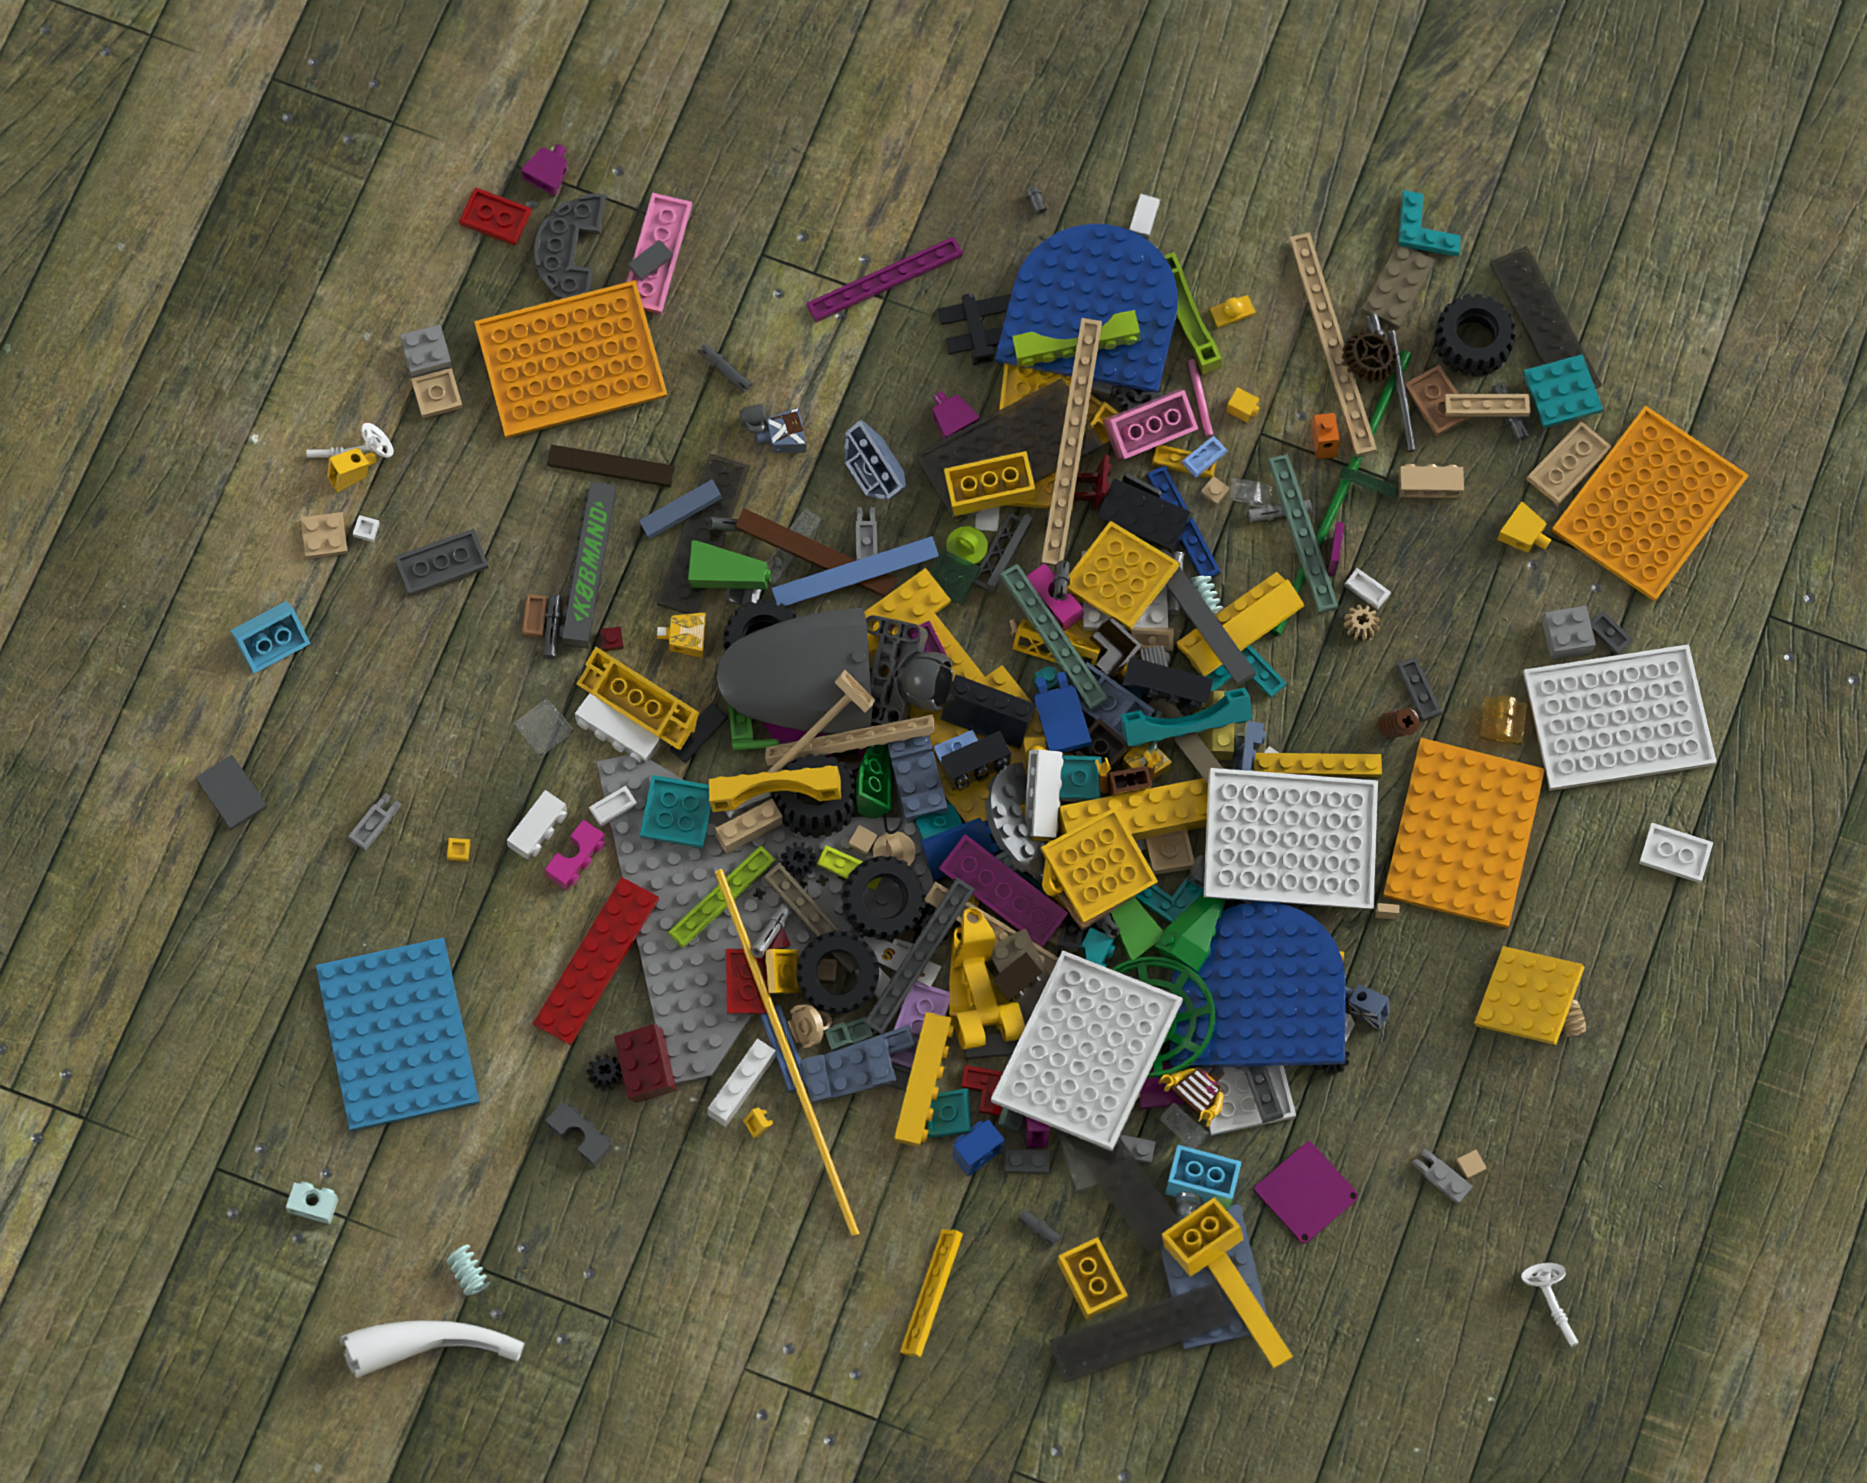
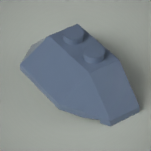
[845,420,906,500]

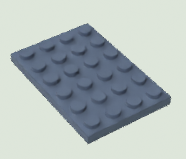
[1154,1204,1267,1350]

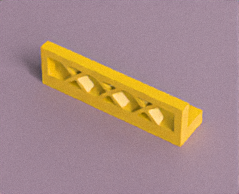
[1012,618,1101,666]

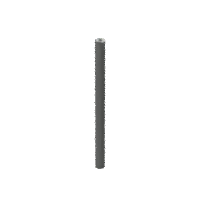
[1387,330,1416,452]

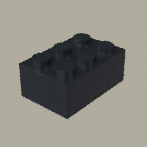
[941,731,1011,791]

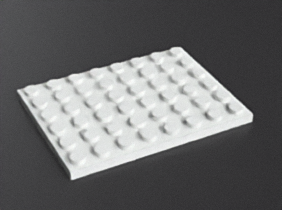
[1523,644,1717,791]
[1204,768,1378,909]
[991,951,1183,1151]

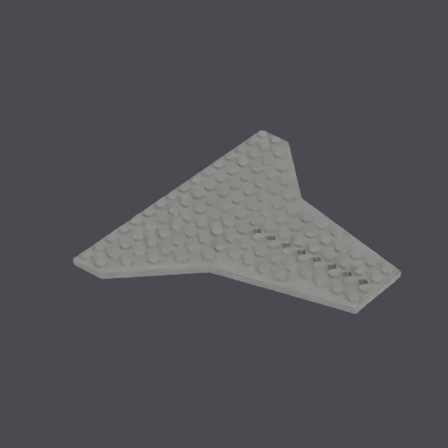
[597,754,934,1085]

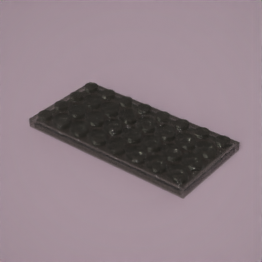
[915,378,1103,525]

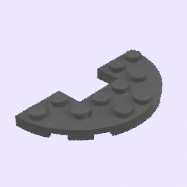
[534,194,606,299]
[985,762,1048,882]

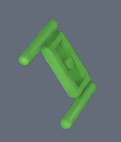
[728,703,779,751]

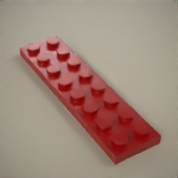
[533,877,659,1046]

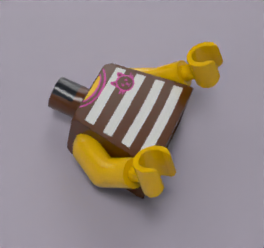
[1158,1065,1225,1127]

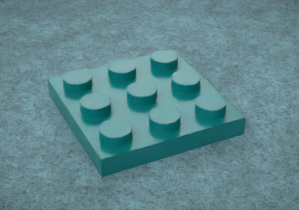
[1523,354,1603,428]
[640,775,712,849]

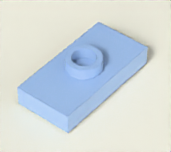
[1182,436,1227,478]
[933,730,978,764]

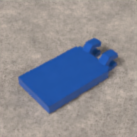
[1034,671,1092,753]
[920,818,1005,880]

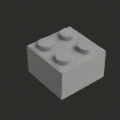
[400,325,452,378]
[1542,606,1596,660]

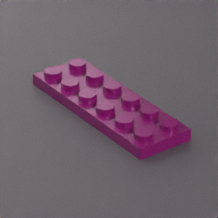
[939,834,1068,947]

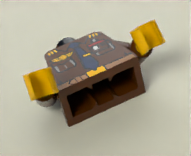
[1095,749,1160,797]

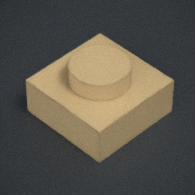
[1200,476,1230,506]

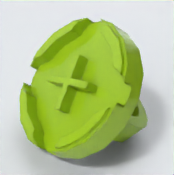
[946,526,988,568]

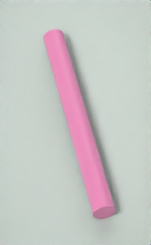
[1187,359,1214,438]

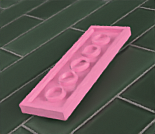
[627,193,692,315]

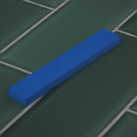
[1146,466,1221,578]

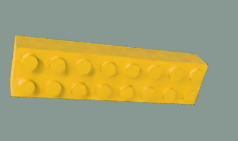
[1057,778,1208,841]

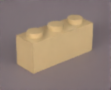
[1398,464,1464,498]
[715,799,783,854]

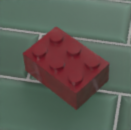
[614,1024,677,1103]

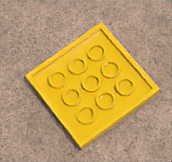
[1067,521,1180,630]
[1040,807,1158,923]
[1474,946,1584,1045]

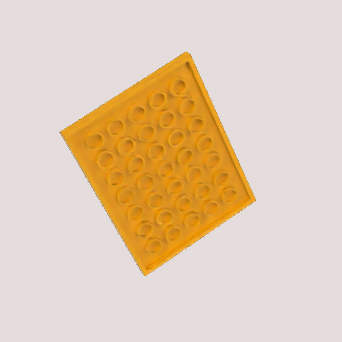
[474,280,668,438]
[1551,405,1749,602]
[1383,738,1545,928]

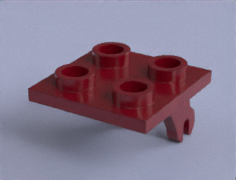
[1074,455,1112,510]

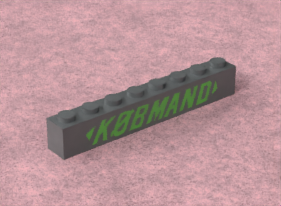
[559,482,616,649]

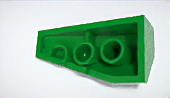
[856,743,891,818]
[1155,892,1226,972]

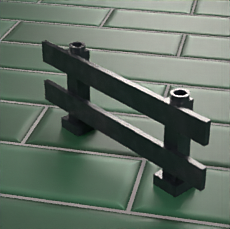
[938,293,1011,365]

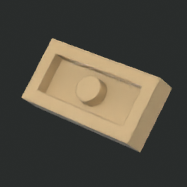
[1131,627,1174,651]

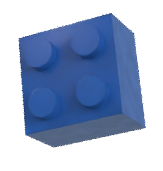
[952,1120,1004,1177]

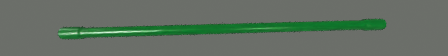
[1269,350,1412,636]

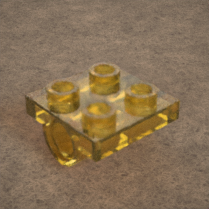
[1479,695,1527,745]

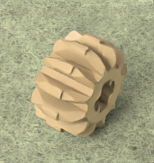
[1344,604,1380,641]
[1562,1000,1586,1037]

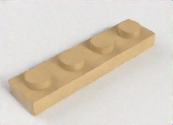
[1445,394,1530,417]

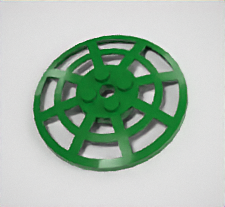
[1111,956,1215,1079]

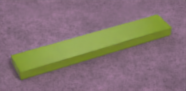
[668,845,776,949]

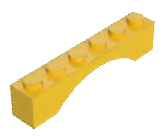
[709,766,841,812]

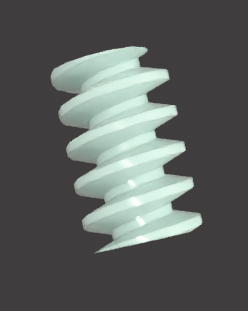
[1189,576,1223,615]
[446,1245,490,1295]

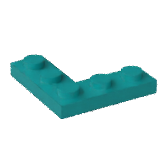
[1398,190,1461,257]
[1200,645,1287,699]
[1135,875,1204,924]

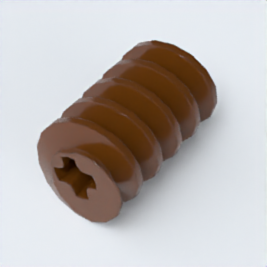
[1377,708,1419,738]

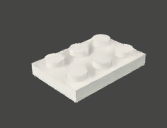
[1639,823,1713,883]

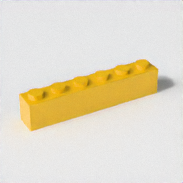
[894,1012,955,1148]

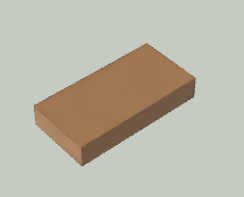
[522,594,548,638]

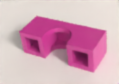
[1027,563,1084,631]
[545,819,605,890]

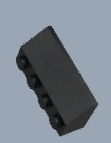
[940,675,1036,749]

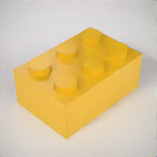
[1161,1197,1244,1277]
[1057,1237,1128,1320]

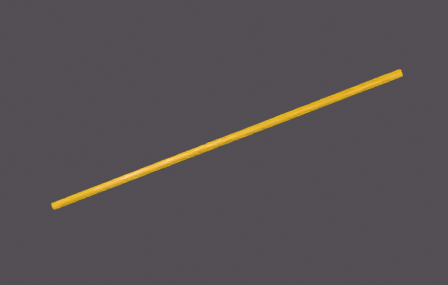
[714,869,860,1237]

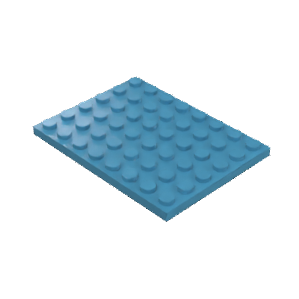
[316,938,479,1132]

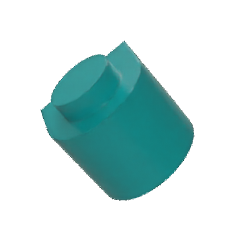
[1033,666,1059,691]

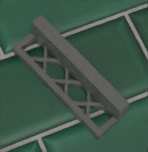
[971,512,1032,594]

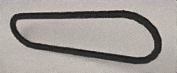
[883,768,904,834]

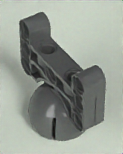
[866,615,954,725]

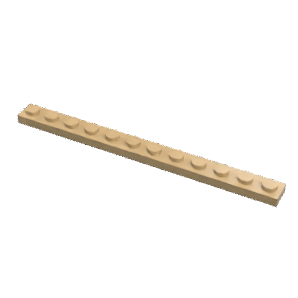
[1290,232,1377,458]
[1041,318,1102,566]

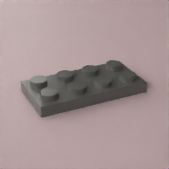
[394,529,489,596]

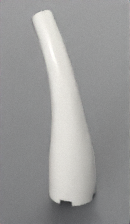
[340,1321,525,1378]

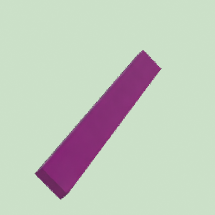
[806,236,963,323]

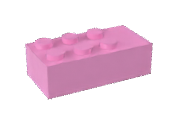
[1102,390,1198,459]

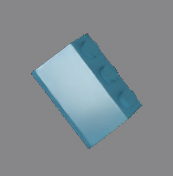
[230,601,310,674]

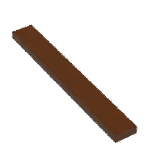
[734,508,897,597]

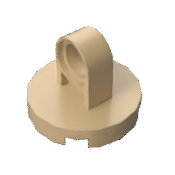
[873,832,916,867]
[788,1004,832,1048]

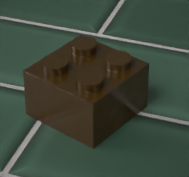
[1070,718,1131,773]
[991,952,1043,1001]

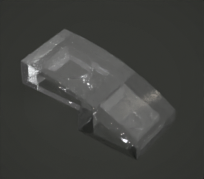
[1229,478,1272,507]

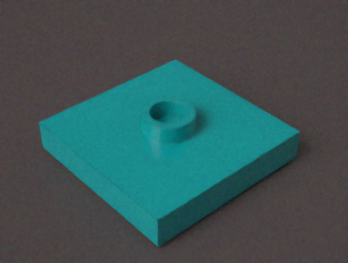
[1059,755,1101,800]
[914,802,962,840]
[927,1088,972,1139]

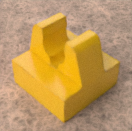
[743,1107,773,1138]

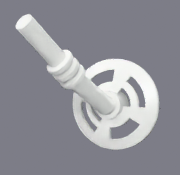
[306,423,394,458]
[1522,1263,1579,1347]

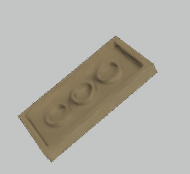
[1362,243,1435,330]
[991,928,1050,1023]

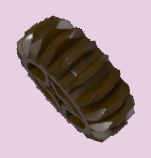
[1342,328,1398,384]

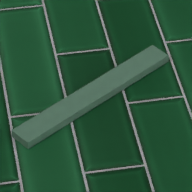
[1267,454,1339,614]
[1000,564,1108,711]

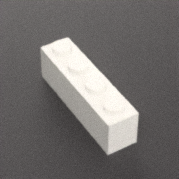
[575,693,661,763]
[1025,750,1063,838]
[708,1039,776,1127]

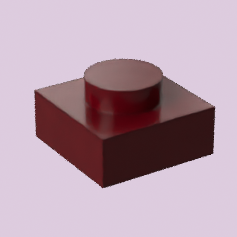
[600,626,624,651]

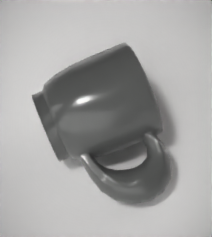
[739,404,767,434]

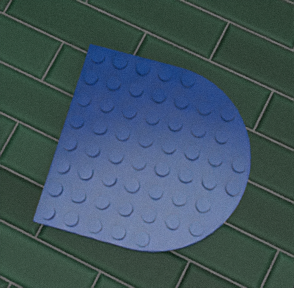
[995,224,1178,393]
[1170,902,1346,1069]

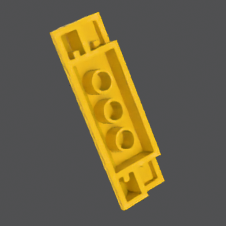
[1176,572,1304,677]
[577,647,699,750]

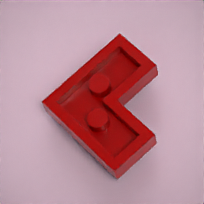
[961,1065,1004,1116]

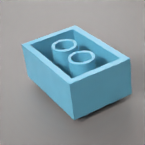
[1165,1145,1242,1211]

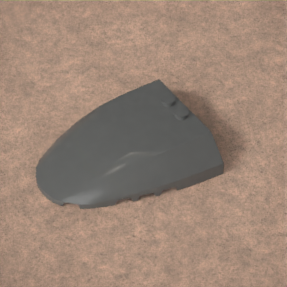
[717,608,872,735]

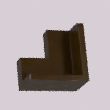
[1089,617,1142,679]

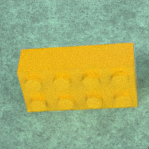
[944,451,1036,516]

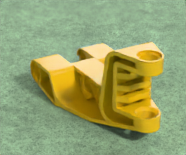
[949,908,1025,1050]

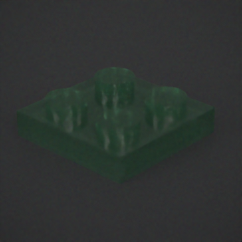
[930,549,981,606]

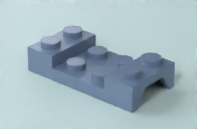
[1077,662,1155,740]
[1232,721,1266,771]
[887,735,948,823]
[801,1038,897,1104]

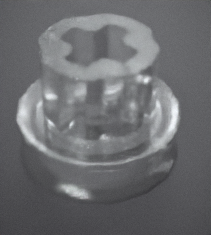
[1174,1192,1204,1221]

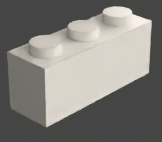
[507,790,567,861]

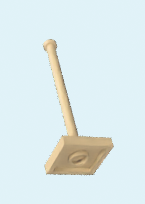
[767,670,875,773]

